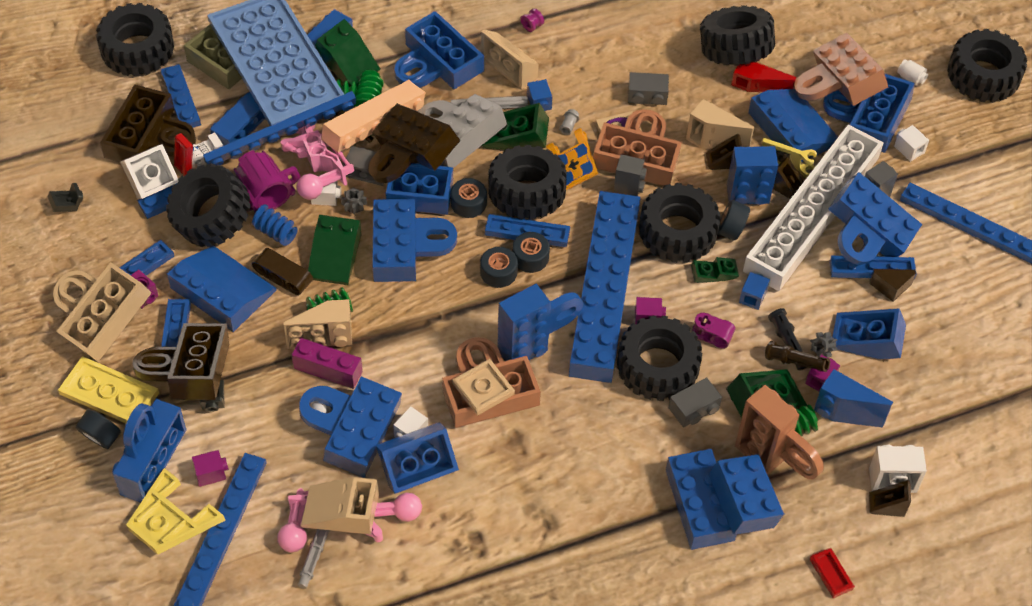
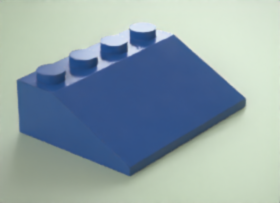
[748,89,838,163]
[167,246,277,332]

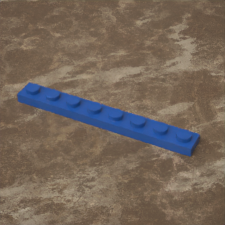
[203,91,356,165]
[900,182,1032,264]
[174,453,267,606]

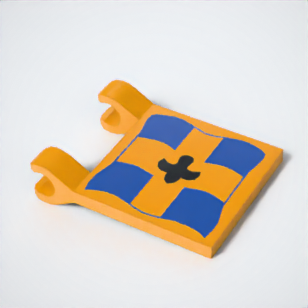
[546,128,598,190]

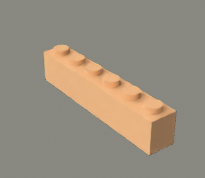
[321,80,426,152]

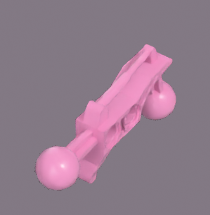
[281,124,354,200]
[277,488,422,553]

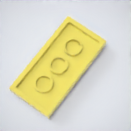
[58,356,159,423]

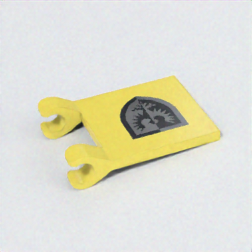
[762,138,817,178]

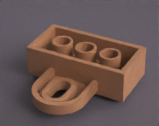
[794,33,888,106]
[593,109,682,186]
[442,337,541,428]
[735,385,824,479]

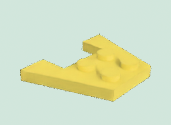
[126,468,225,555]

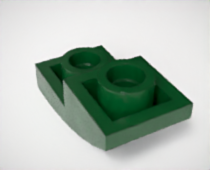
[691,257,739,282]

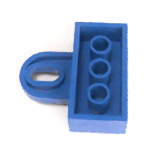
[395,11,484,89]
[823,74,915,153]
[828,172,922,265]
[373,199,457,282]
[498,284,583,361]
[299,376,402,478]
[112,399,187,503]
[666,449,737,550]

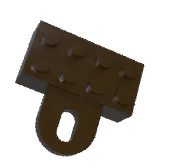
[100,84,196,163]
[368,103,461,183]
[133,323,230,400]

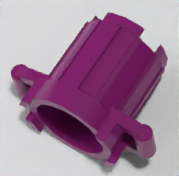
[234,150,301,213]

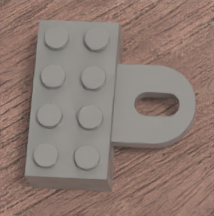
[418,94,507,168]

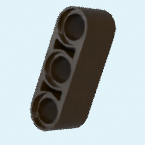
[252,248,313,296]

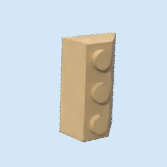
[481,30,539,90]

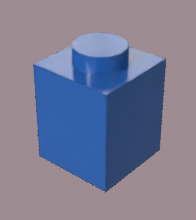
[527,79,552,111]
[739,272,770,310]

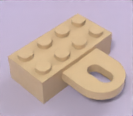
[53,262,152,362]

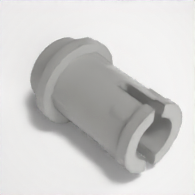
[560,109,579,135]

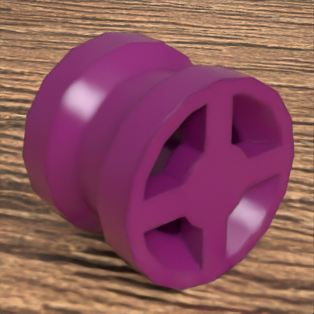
[520,8,544,32]

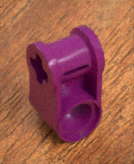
[692,312,736,349]

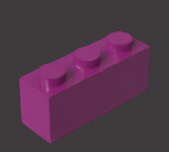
[292,338,363,389]

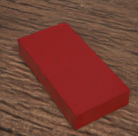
[174,133,193,176]
[810,548,855,598]

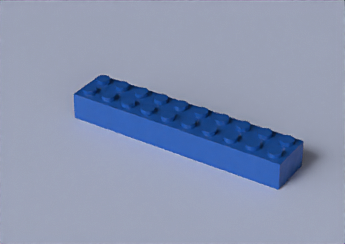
[569,191,641,383]

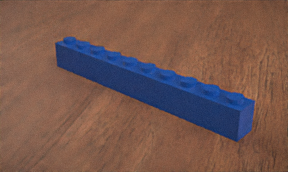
[210,9,353,146]

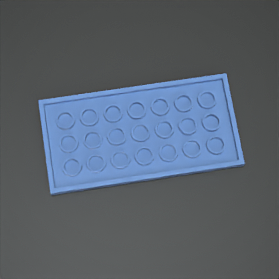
[207,0,344,126]

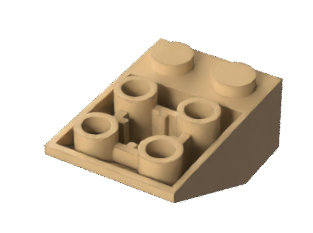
[686,99,754,150]
[283,300,352,349]
[301,477,379,535]

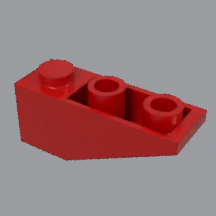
[731,62,797,92]

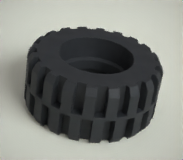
[96,3,174,77]
[700,5,775,66]
[947,29,1027,103]
[488,145,567,220]
[166,164,250,247]
[639,183,720,263]
[617,316,703,401]

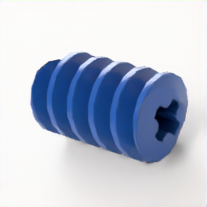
[252,204,298,246]

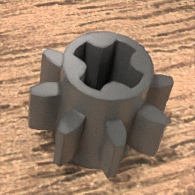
[341,188,367,214]
[810,332,838,358]

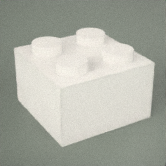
[121,144,179,199]
[869,445,927,493]

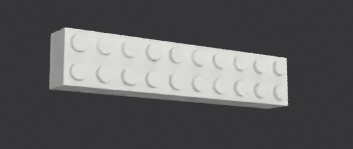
[743,125,883,291]

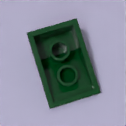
[314,19,380,87]
[482,103,549,150]
[308,214,362,285]
[726,369,807,419]

